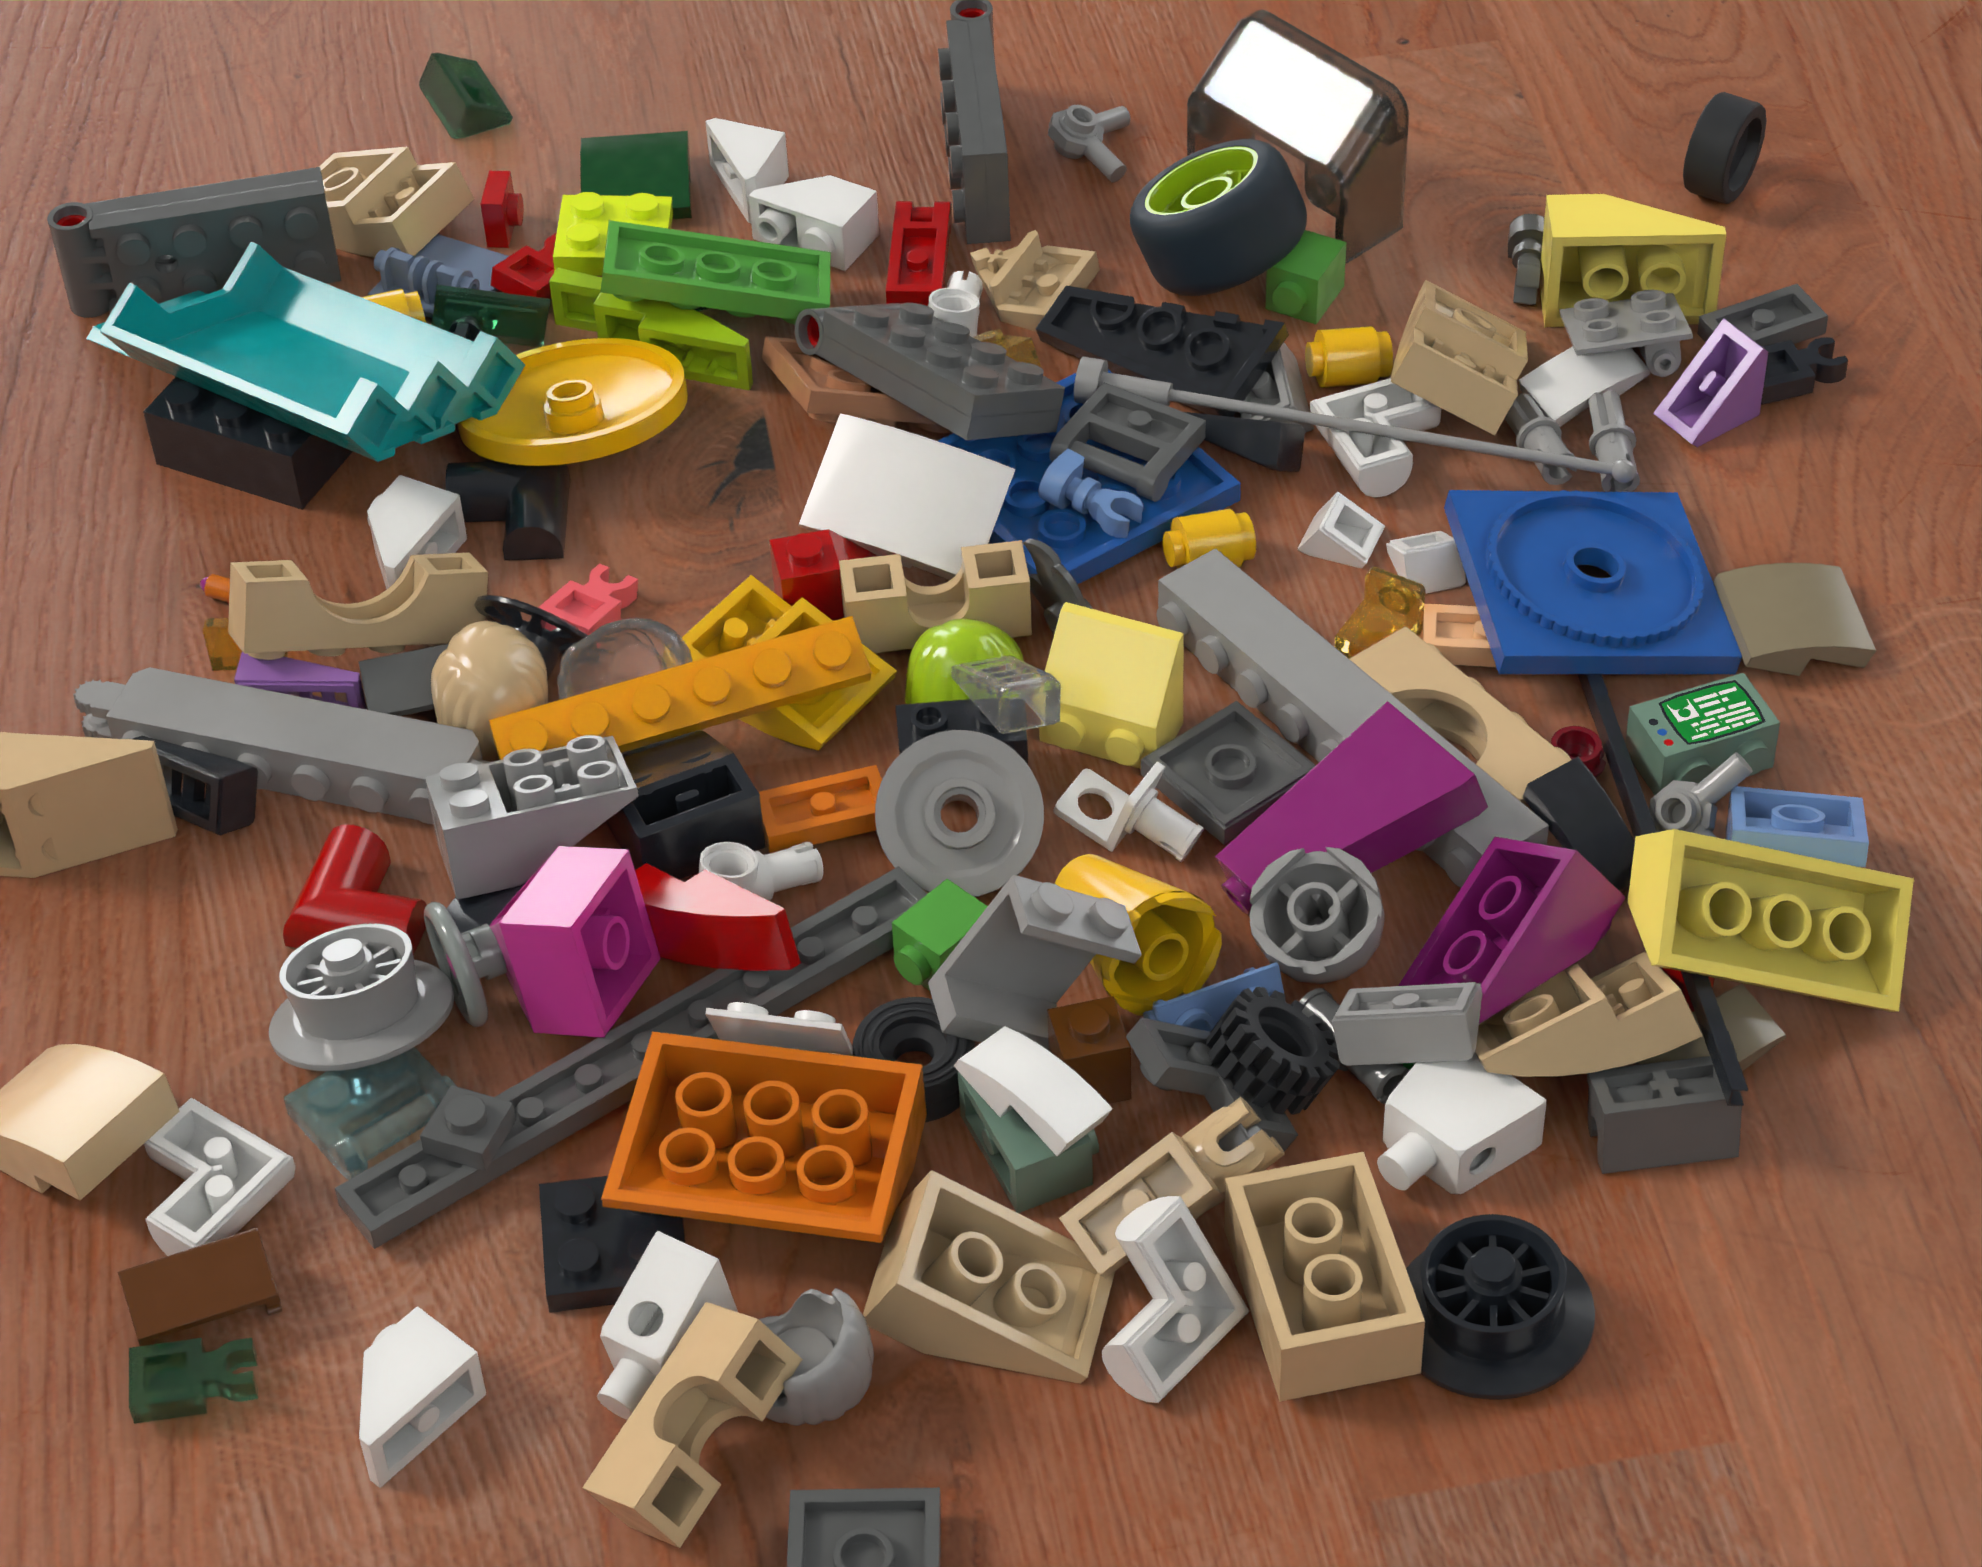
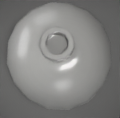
[1249,847,1385,984]

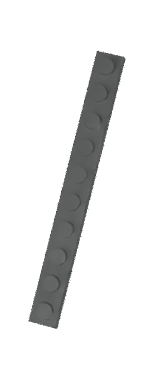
[335,866,927,1249]

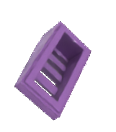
[234,652,367,710]

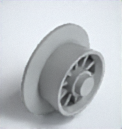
[269,924,454,1071]

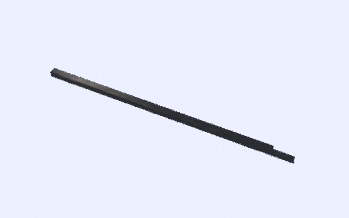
[1578,674,1748,1106]

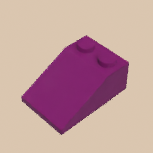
[1398,836,1626,1024]

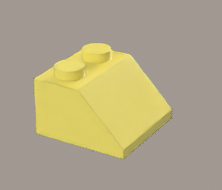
[1038,602,1184,769]

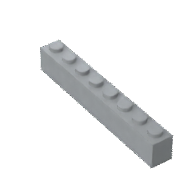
[1157,548,1549,887]

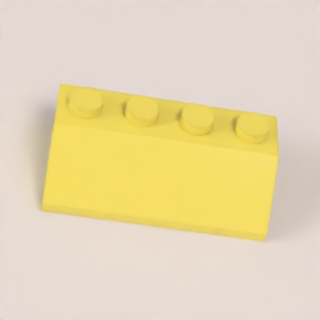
[1627,829,1914,1012]

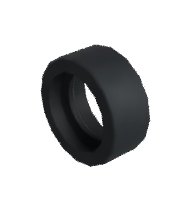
[1683,92,1767,204]

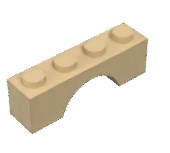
[228,552,488,660]
[1349,626,1571,812]

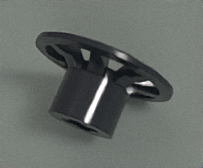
[475,595,601,682]

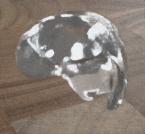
[557,618,692,700]

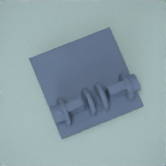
[368,234,509,324]

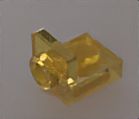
[1335,567,1426,659]

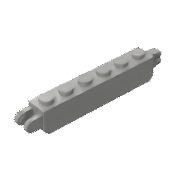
[73,667,508,824]

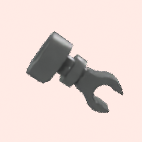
[1508,214,1545,305]

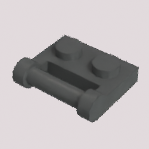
[1049,382,1206,502]

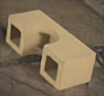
[839,540,1032,653]
[582,1302,803,1548]

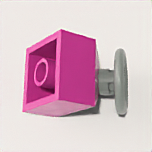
[424,846,661,1038]

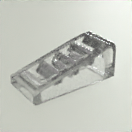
[951,655,1061,734]

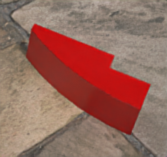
[635,863,801,971]

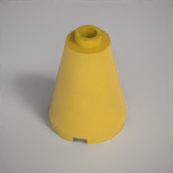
[1055,854,1222,1016]

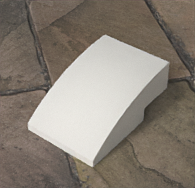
[798,413,1015,580]

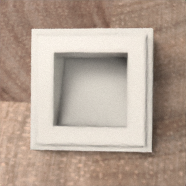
[1297,492,1385,569]
[1386,531,1466,596]

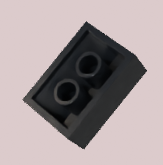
[143,377,353,510]

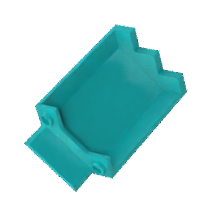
[86,242,525,462]

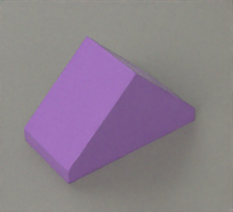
[1653,318,1768,447]

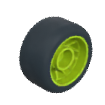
[1130,139,1307,296]

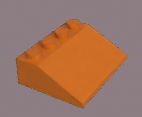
[601,1031,927,1243]

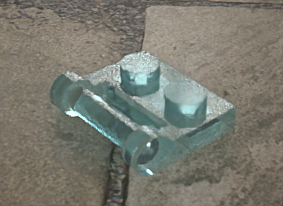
[283,1047,456,1180]

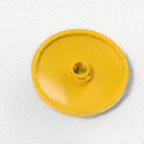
[457,338,688,466]

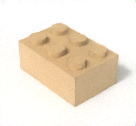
[1224,1152,1425,1402]

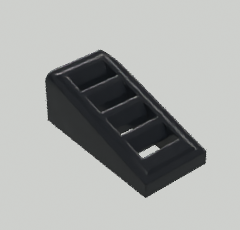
[1185,412,1305,472]
[132,736,258,836]

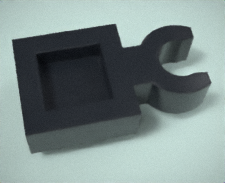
[1761,337,1848,405]

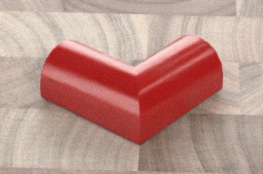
[283,824,427,955]

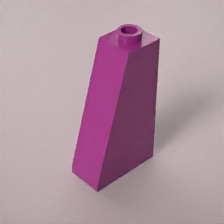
[1215,701,1488,914]

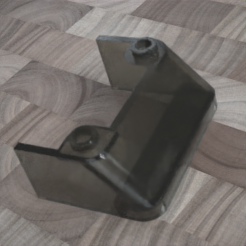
[1187,9,1409,265]

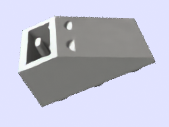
[425,735,638,900]

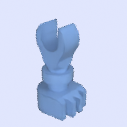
[1038,448,1143,538]

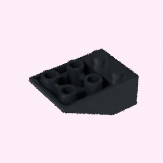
[606,730,765,880]

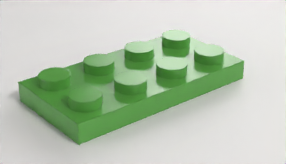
[600,220,831,325]

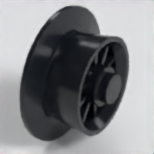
[1406,1214,1595,1400]

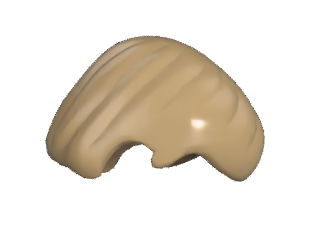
[431,621,548,761]

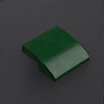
[580,131,692,219]

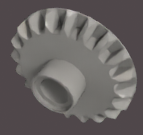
[875,730,1044,897]

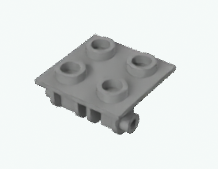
[1559,290,1693,377]

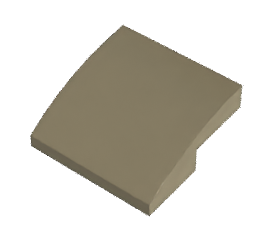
[1713,563,1876,676]

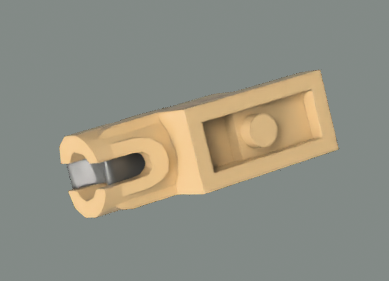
[1059,1097,1285,1278]

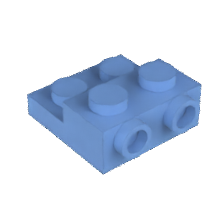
[1725,786,1869,868]

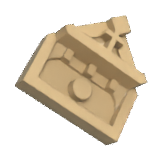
[970,230,1100,332]

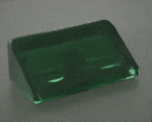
[419,52,513,139]
[431,285,550,347]

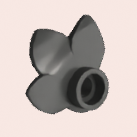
[1023,538,1093,634]

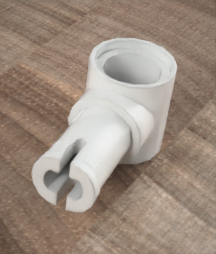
[928,271,983,339]
[699,841,824,901]

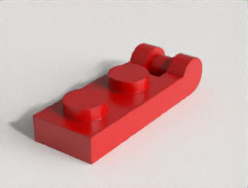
[886,201,952,306]

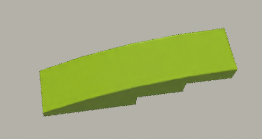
[549,267,753,390]

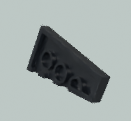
[1035,286,1289,417]

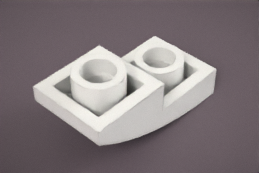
[1519,347,1650,427]
[954,1026,1113,1156]

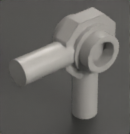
[1048,105,1131,182]
[1649,752,1753,837]

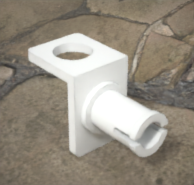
[1053,761,1204,862]

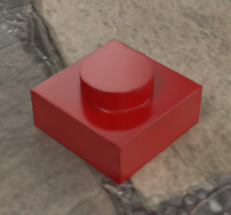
[480,170,524,248]

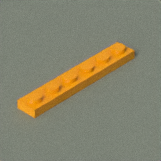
[489,616,872,760]

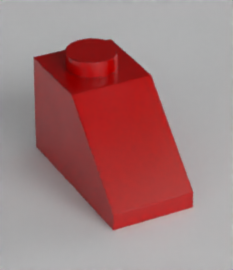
[769,529,878,621]

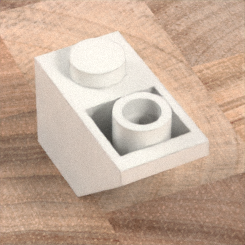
[749,175,880,271]

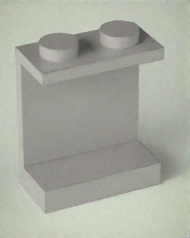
[928,875,1142,1051]

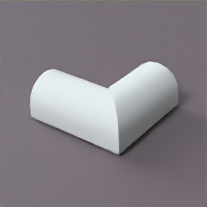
[1310,378,1441,498]
[144,1098,296,1256]
[1102,1196,1249,1403]

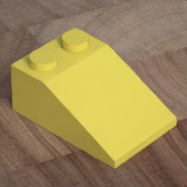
[1539,194,1726,327]

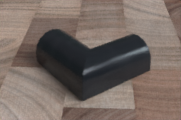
[446,461,570,560]

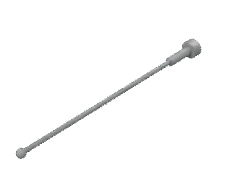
[1074,356,1636,483]

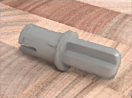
[1588,390,1640,492]
[1505,393,1577,485]

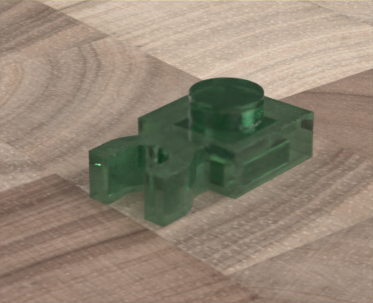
[129,1338,258,1424]

